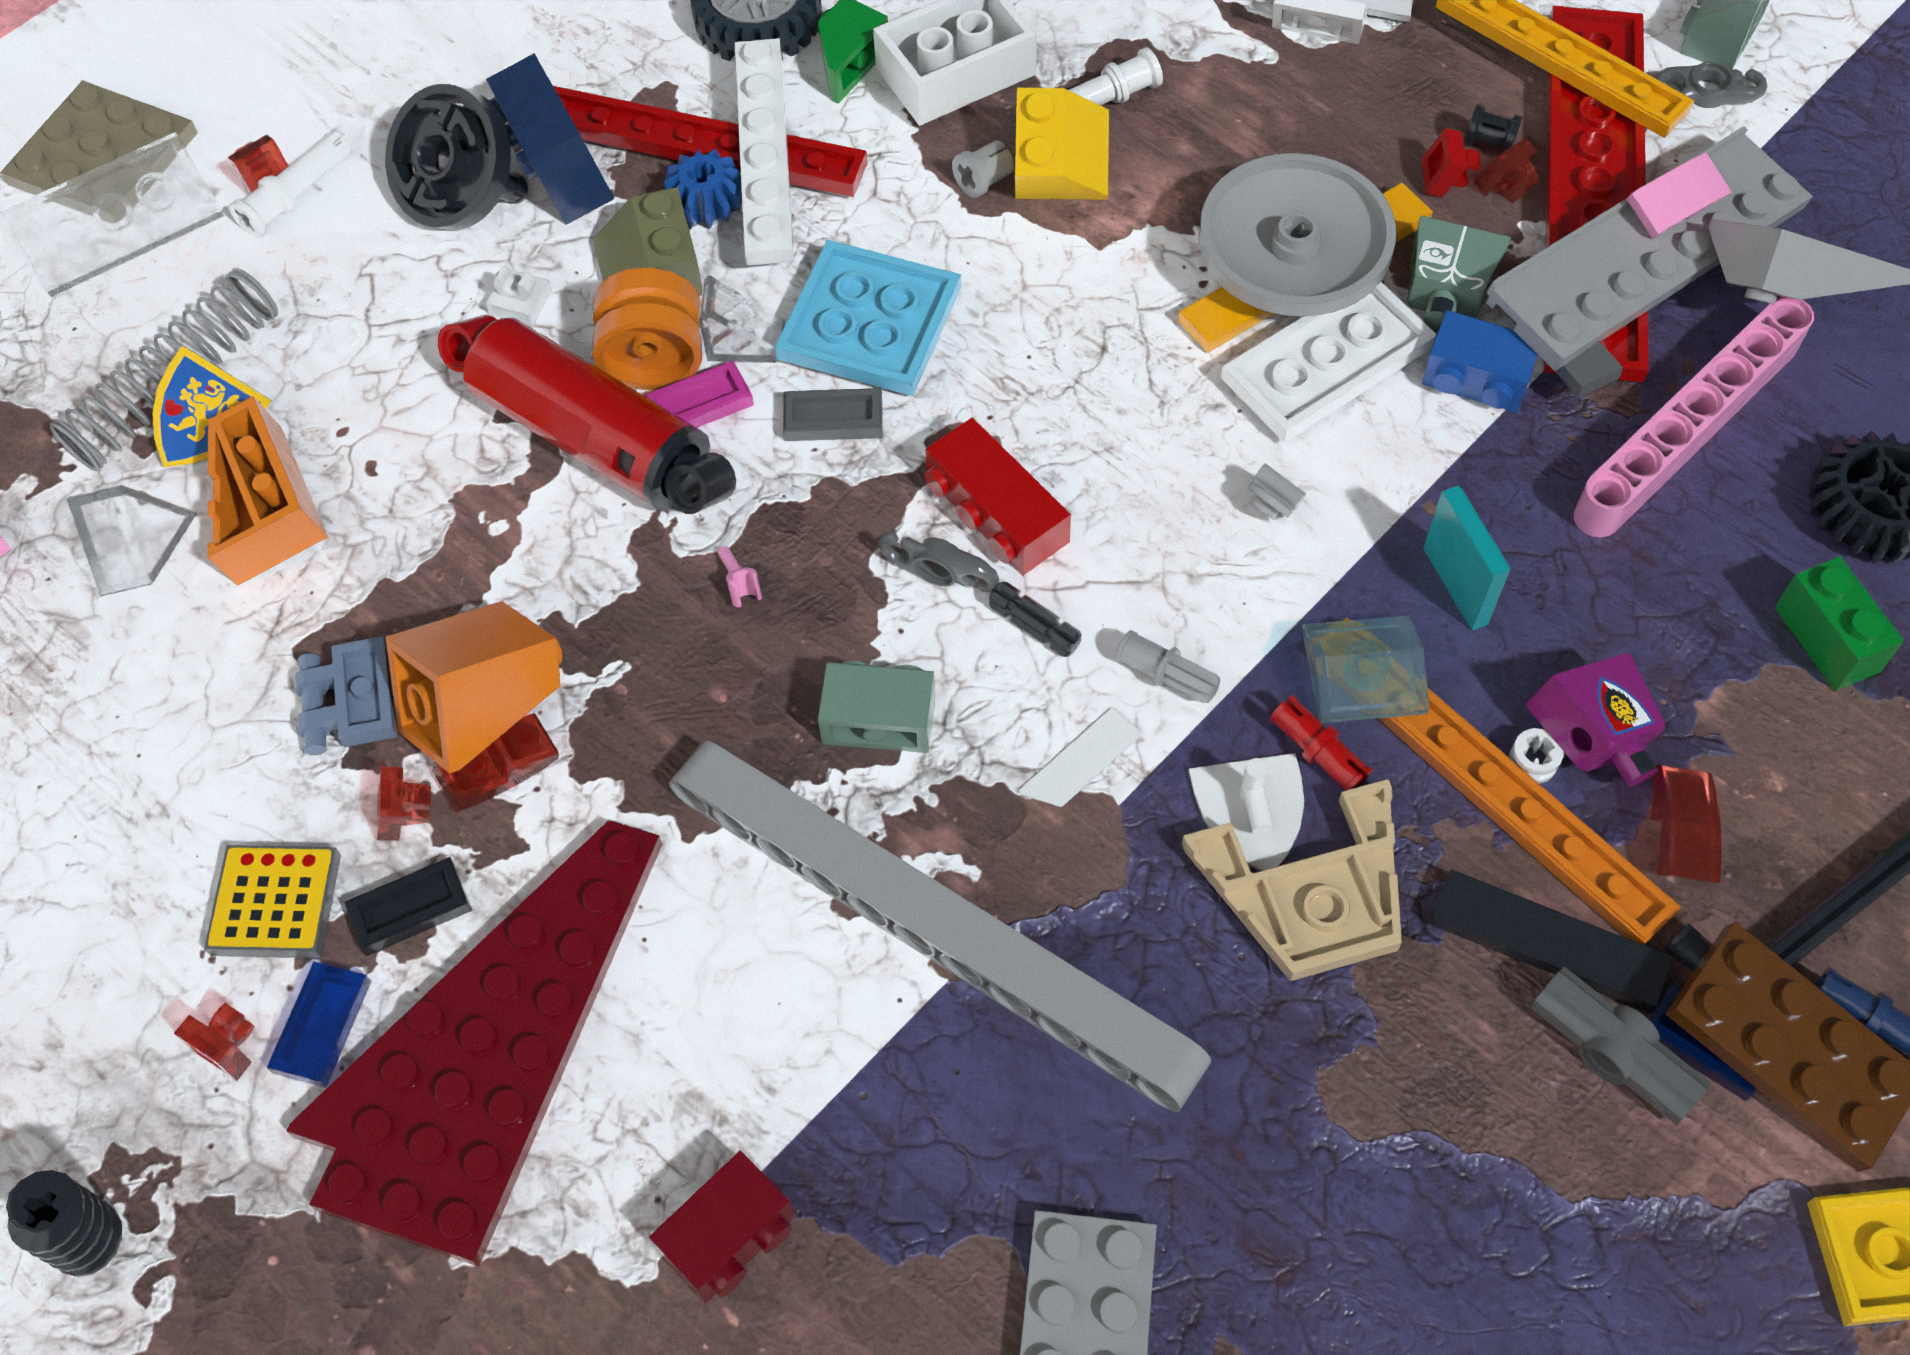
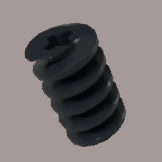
[6,1170,122,1277]

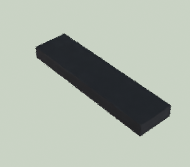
[1429,869,1672,1013]

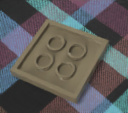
[0,80,198,227]

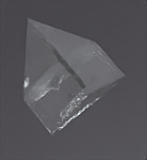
[699,275,785,363]
[66,485,198,597]

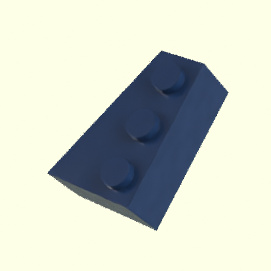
[486,53,615,225]

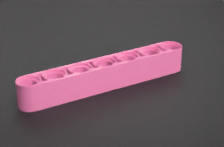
[1574,297,1814,538]

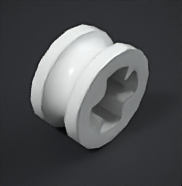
[1508,728,1564,784]

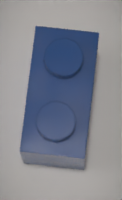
[1422,310,1538,413]

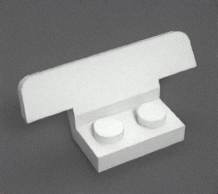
[1272,0,1413,45]

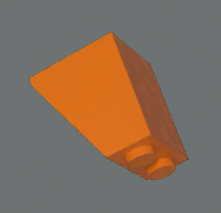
[386,601,562,774]

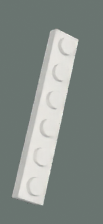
[735,38,795,266]

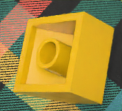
[1015,88,1109,200]

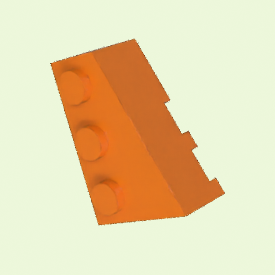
[207,396,328,586]

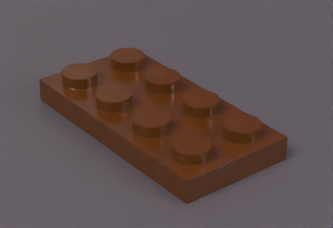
[1665,921,1910,1172]

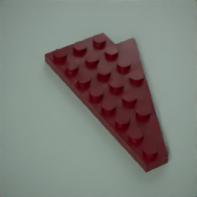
[286,820,663,1267]

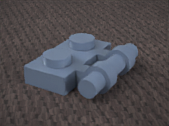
[294,636,398,755]

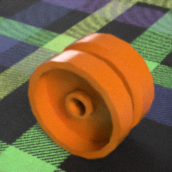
[592,267,702,390]

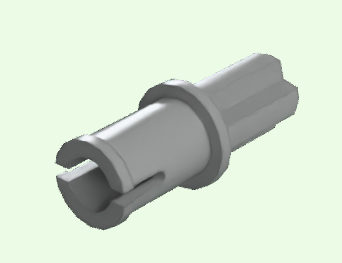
[1115,630,1221,703]

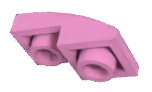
[1627,152,1732,239]

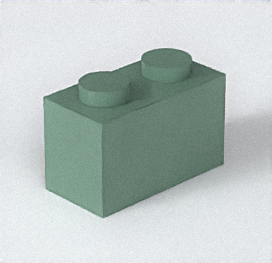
[818,660,936,753]

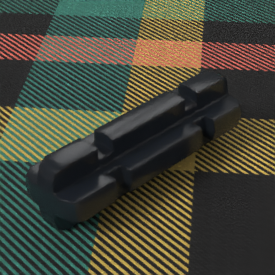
[989,581,1082,657]

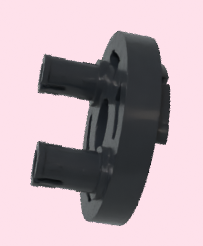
[385,84,528,230]

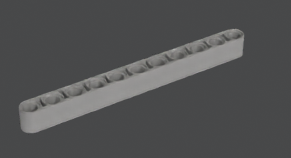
[669,740,1211,1112]

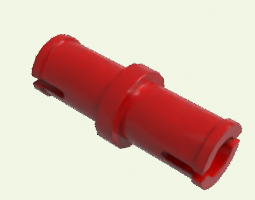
[1269,695,1373,791]

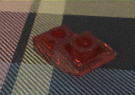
[432,713,559,813]
[1650,764,1722,883]

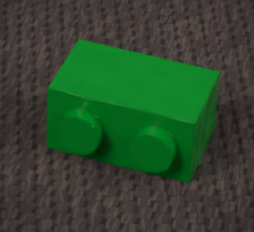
[1774,556,1904,692]

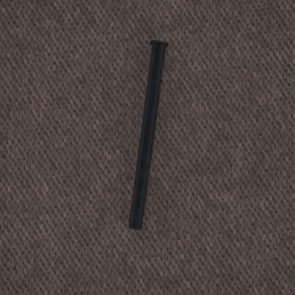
[1765,831,1910,966]

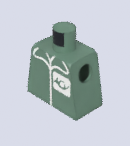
[1407,215,1511,331]

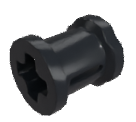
[1464,104,1523,157]

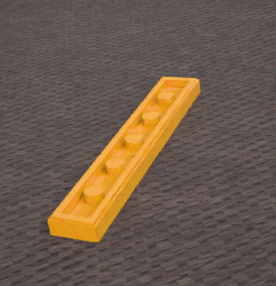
[1435,0,1695,138]
[1178,183,1433,353]

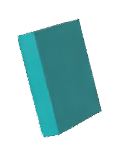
[1423,485,1511,631]

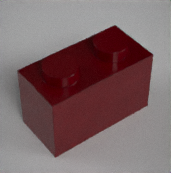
[649,1150,795,1304]

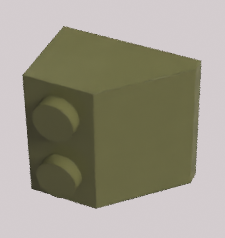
[593,187,704,296]

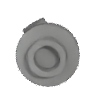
[1247,463,1307,520]

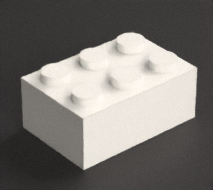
[873,0,1037,126]

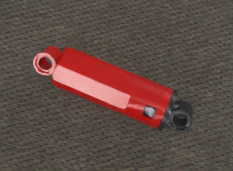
[437,314,736,514]

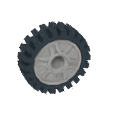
[690,0,822,62]

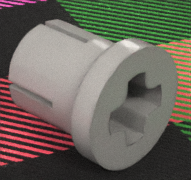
[952,141,1014,198]

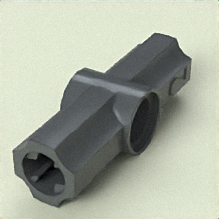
[1530,967,1712,1126]

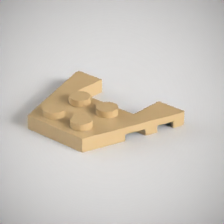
[1182,779,1402,981]

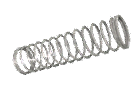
[50,268,278,471]

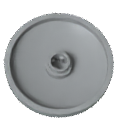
[1199,153,1396,316]

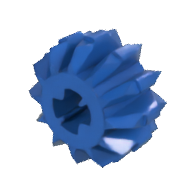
[664,148,742,228]

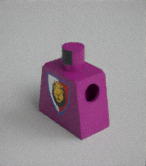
[1526,652,1665,787]

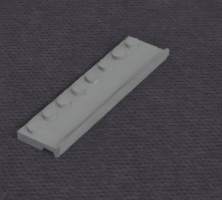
[1486,126,1813,371]

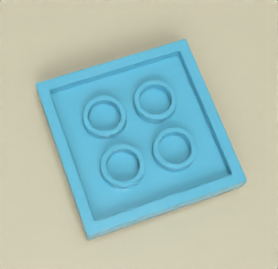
[775,239,962,396]

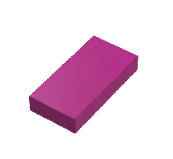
[644,360,754,428]

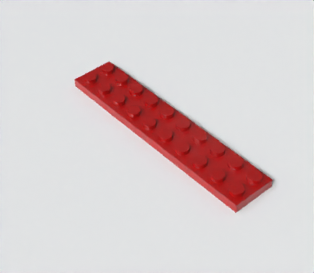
[1543,6,1649,382]

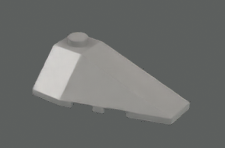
[1708,219,1910,305]

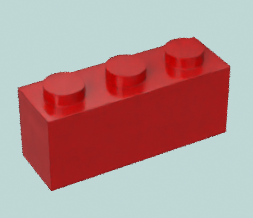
[924,417,1071,576]

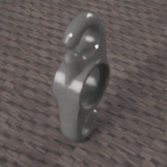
[1654,62,1768,108]
[878,532,999,592]

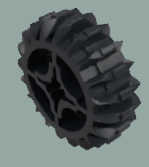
[1807,431,1910,565]

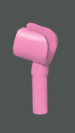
[718,546,762,607]

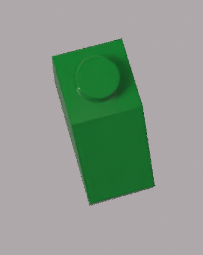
[818,0,888,104]

